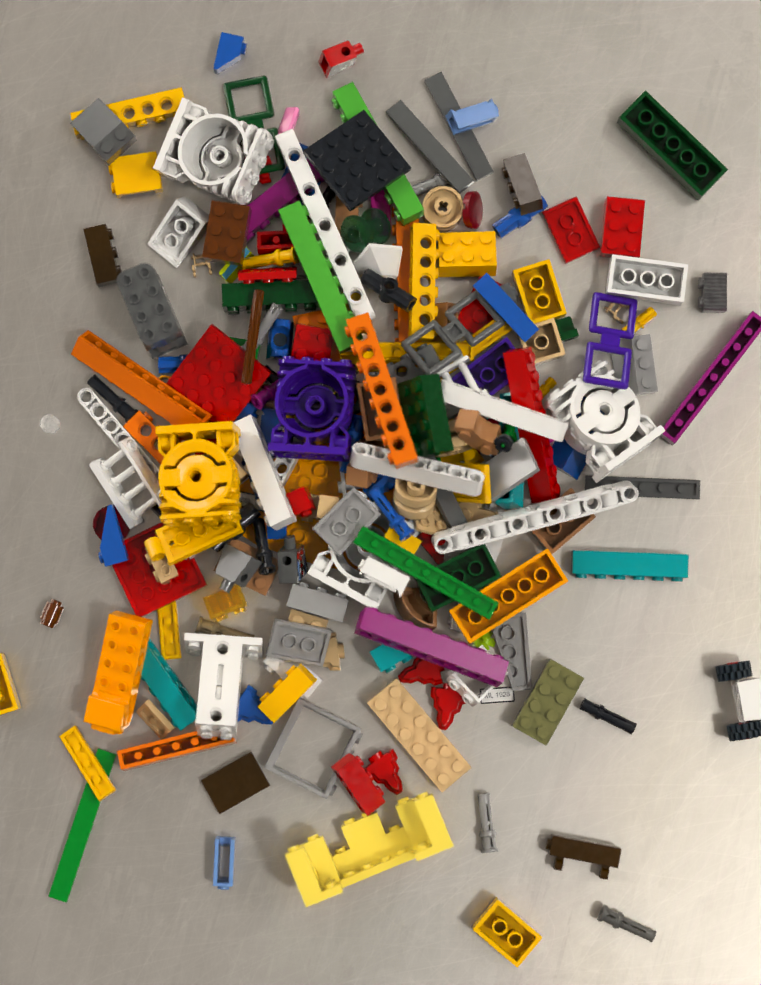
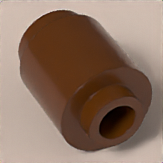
[40,599,64,629]

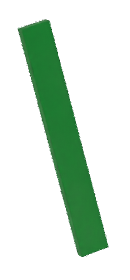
[353,526,499,620]
[48,748,117,903]

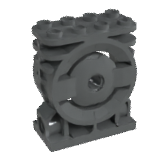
[117,263,188,359]

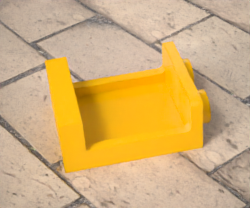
[108,151,163,198]

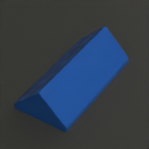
[552,396,605,480]

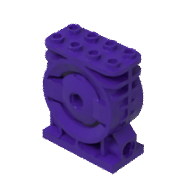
[268,356,358,462]

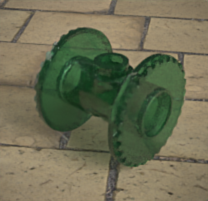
[340,208,391,253]

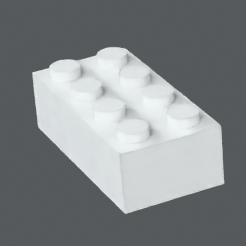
[605,254,688,305]

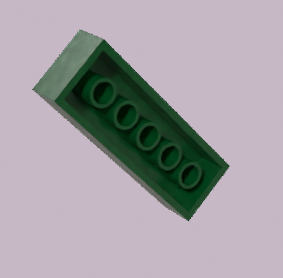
[617,90,728,201]
[221,280,338,315]

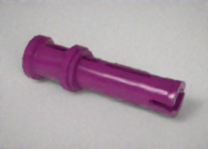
[251,379,278,410]

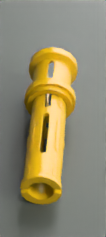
[242,247,299,269]

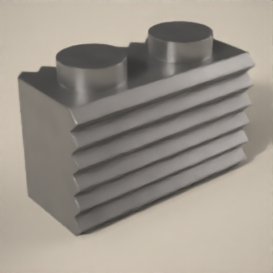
[698,273,727,313]

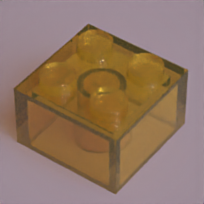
[203,585,249,622]

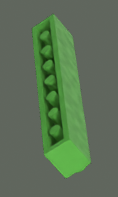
[331,82,424,226]
[278,201,363,354]

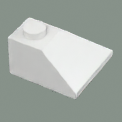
[353,243,403,279]

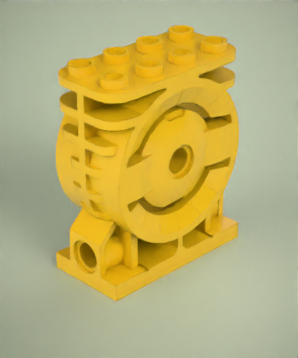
[155,421,241,528]

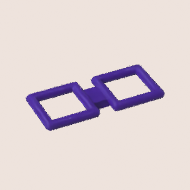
[583,292,638,390]

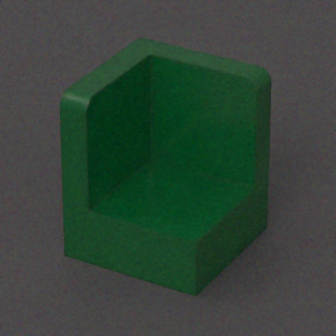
[555,316,579,343]

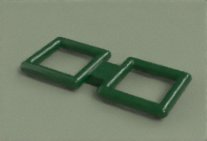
[223,75,285,175]

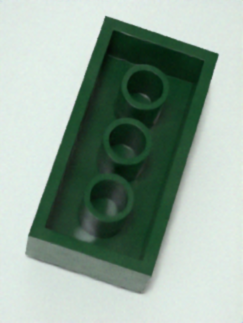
[397,374,454,458]
[414,544,502,612]

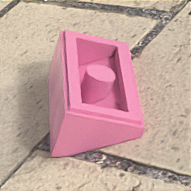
[278,107,300,134]

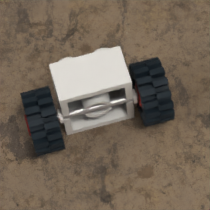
[715,660,761,741]

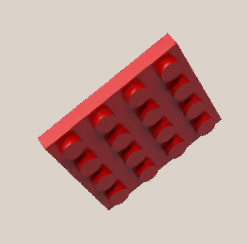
[166,324,272,422]
[112,522,208,617]

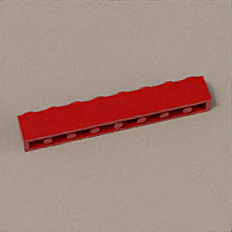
[503,347,561,503]

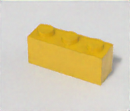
[258,663,317,723]

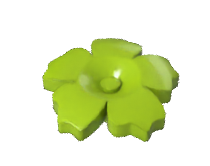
[473,631,496,651]

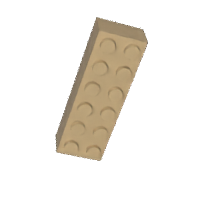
[367,678,472,793]

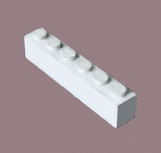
[234,414,297,531]

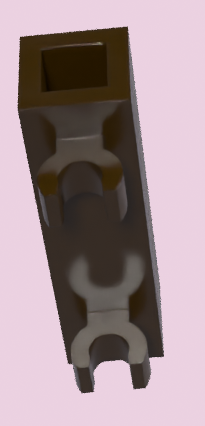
[545,834,621,880]

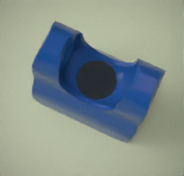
[266,319,294,359]

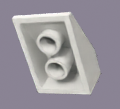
[147,196,209,268]

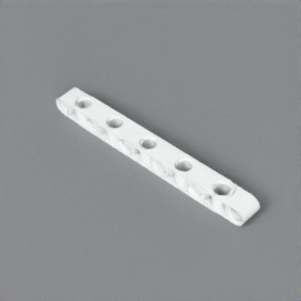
[275,129,376,320]
[431,481,639,554]

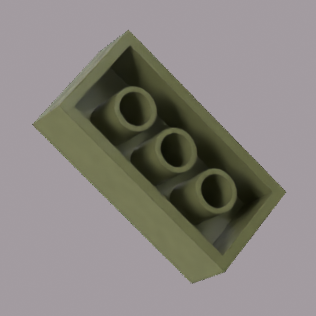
[511,659,584,746]

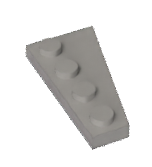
[492,612,532,691]

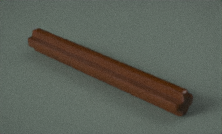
[241,290,264,384]

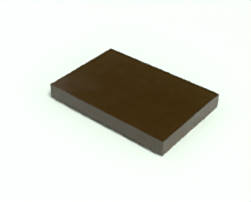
[201,752,270,814]

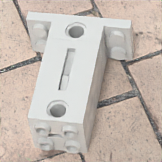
[184,633,263,740]

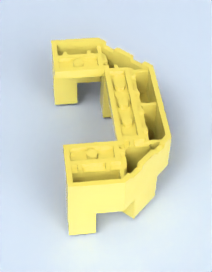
[285,792,454,907]

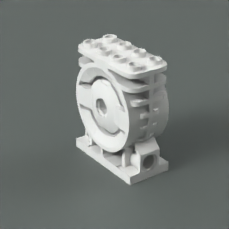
[153,98,274,205]
[543,359,665,483]
[307,490,419,609]

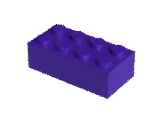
[452,337,516,396]

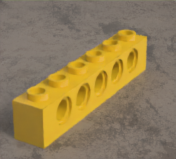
[70,87,185,140]
[408,223,439,341]

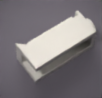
[358,556,410,597]

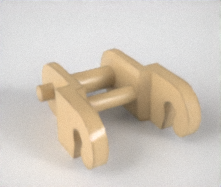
[191,253,212,278]
[604,303,630,324]

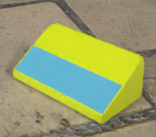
[219,247,254,283]

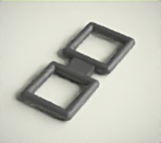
[401,290,505,375]

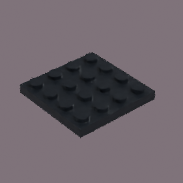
[303,110,411,212]

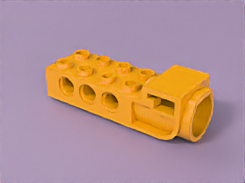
[84,611,153,735]

